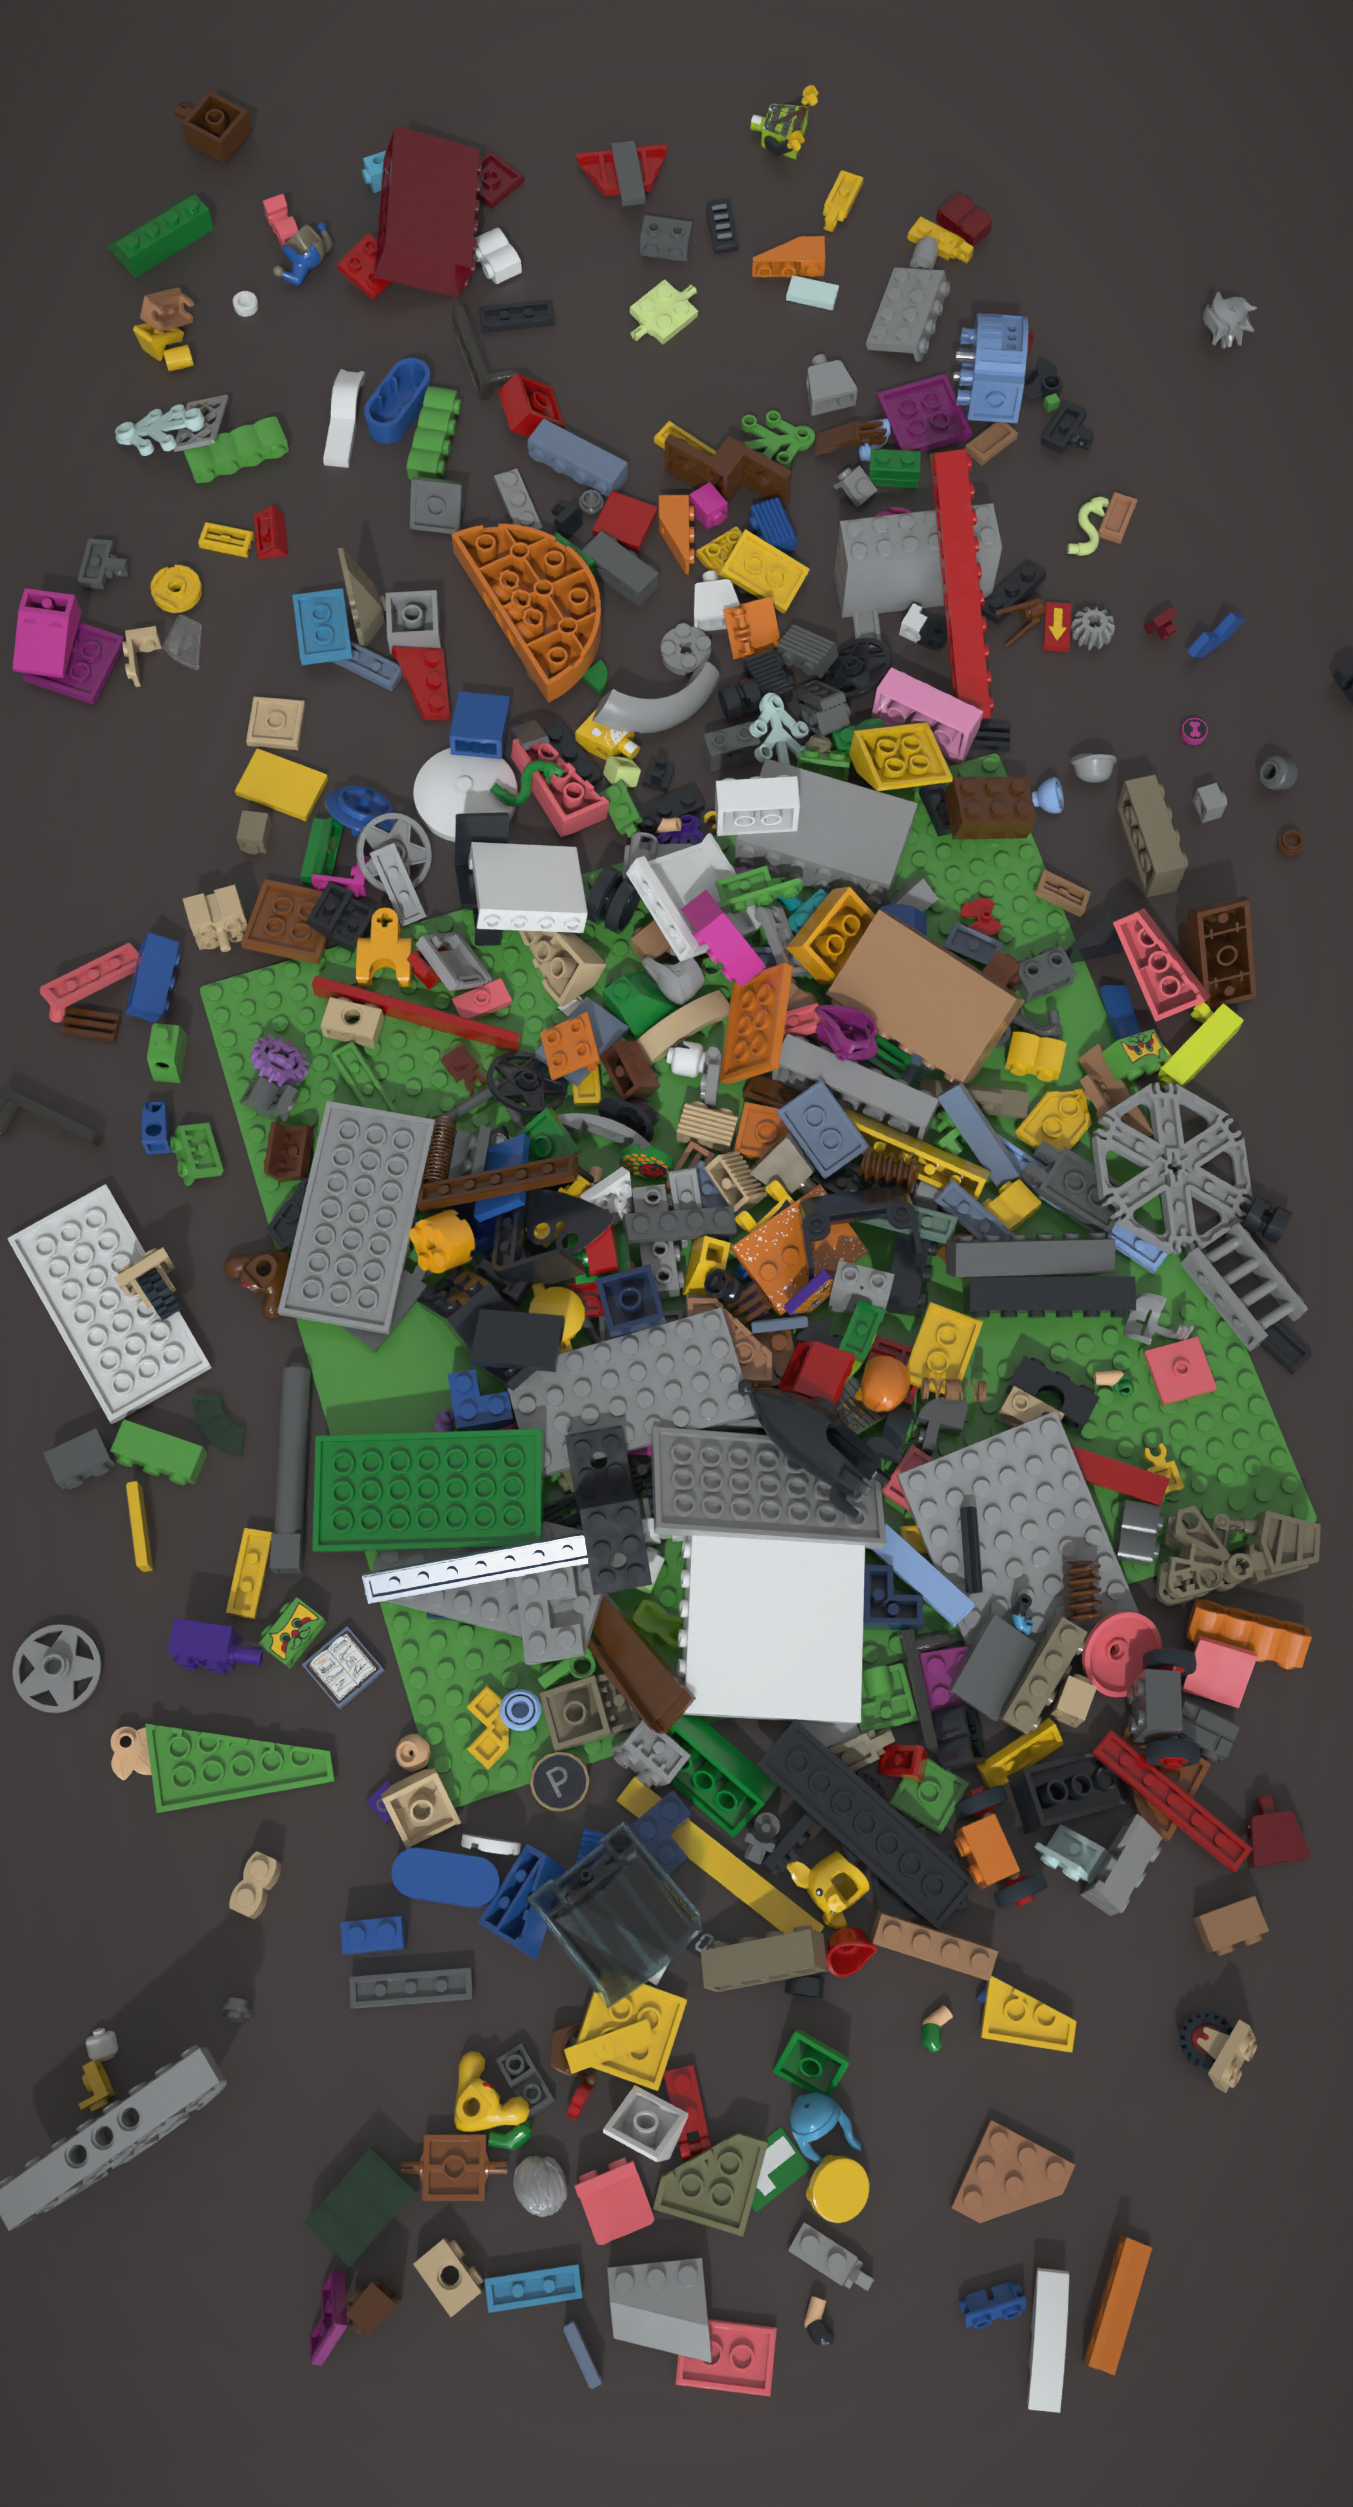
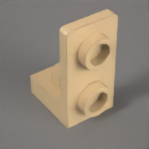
[122,626,162,687]

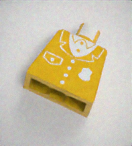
[575,709,640,761]

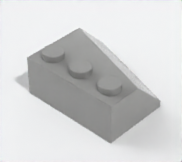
[1080,1814,1162,1916]
[607,2258,711,2363]

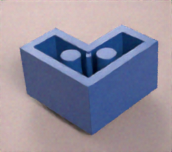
[447,1369,514,1431]

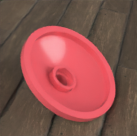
[1082,1611,1162,1697]

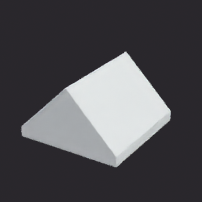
[603,2085,688,2162]

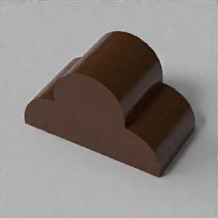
[1178,896,1257,1009]

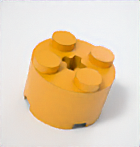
[409,1210,475,1273]

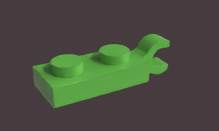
[599,780,644,841]

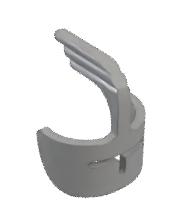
[1123,1293,1194,1345]

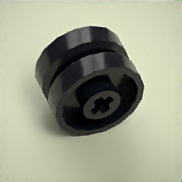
[586,865,641,935]

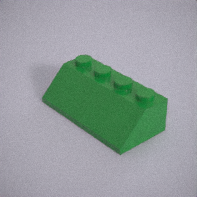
[107,194,214,278]
[666,1715,777,1838]

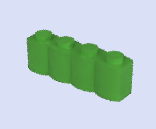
[407,386,462,479]
[183,417,289,483]

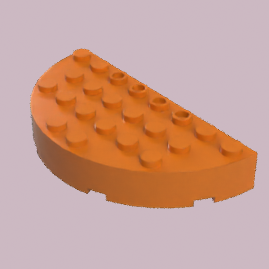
[451,524,602,703]

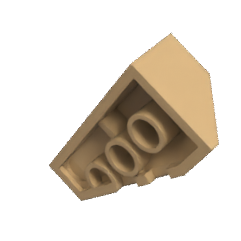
[518,930,607,1006]

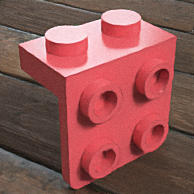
[574,2157,654,2245]

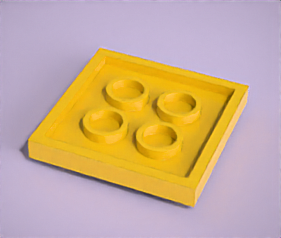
[575,1969,687,2091]

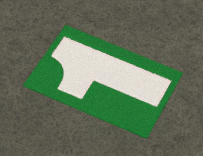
[751,2127,811,2212]

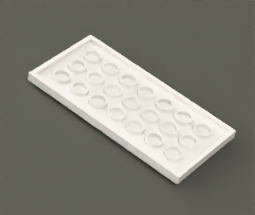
[7,1184,212,1424]

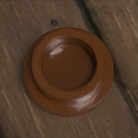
[1278,830,1305,856]

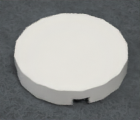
[461,1834,521,1856]

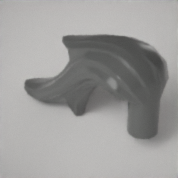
[1012,1007,1062,1039]

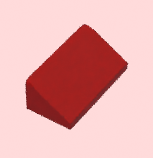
[253,505,288,559]

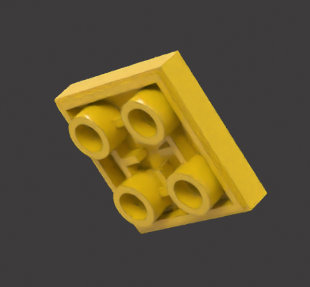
[696,526,743,586]

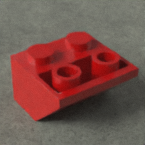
[777,1341,856,1406]

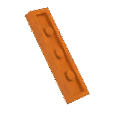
[1083,2235,1152,2375]

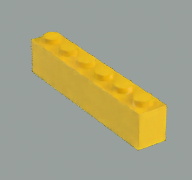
[841,1106,991,1201]

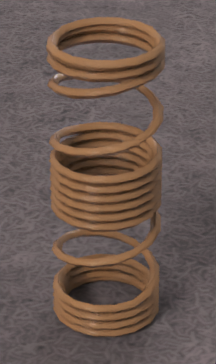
[921,1377,987,1403]

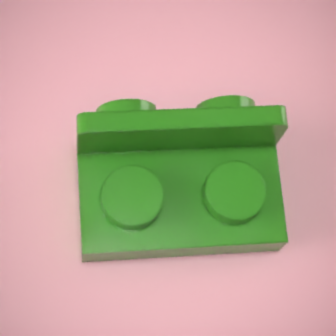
[170,1123,224,1186]

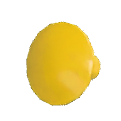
[529,1287,585,1341]

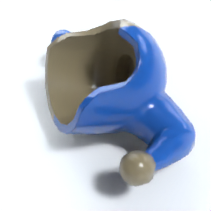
[273,222,334,286]

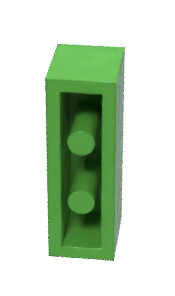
[110,1420,208,1486]

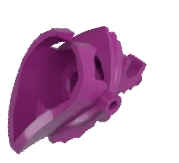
[814,1005,879,1065]

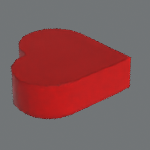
[566,2083,595,2121]

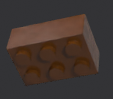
[943,776,1037,839]

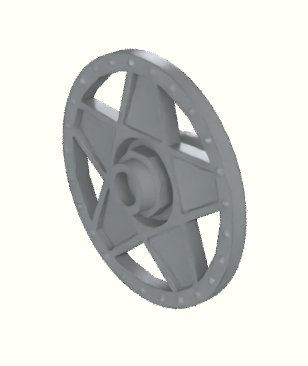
[356,813,432,892]
[13,1625,102,1713]

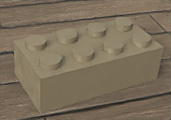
[1116,775,1188,898]

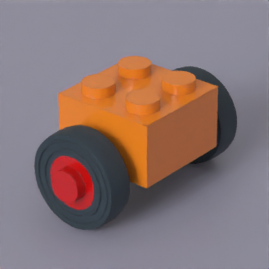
[954,1785,1048,1908]

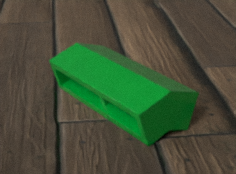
[301,818,344,885]

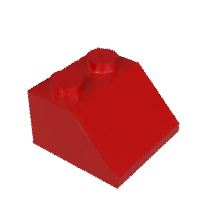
[498,373,565,438]

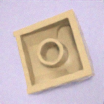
[381,1768,461,1849]

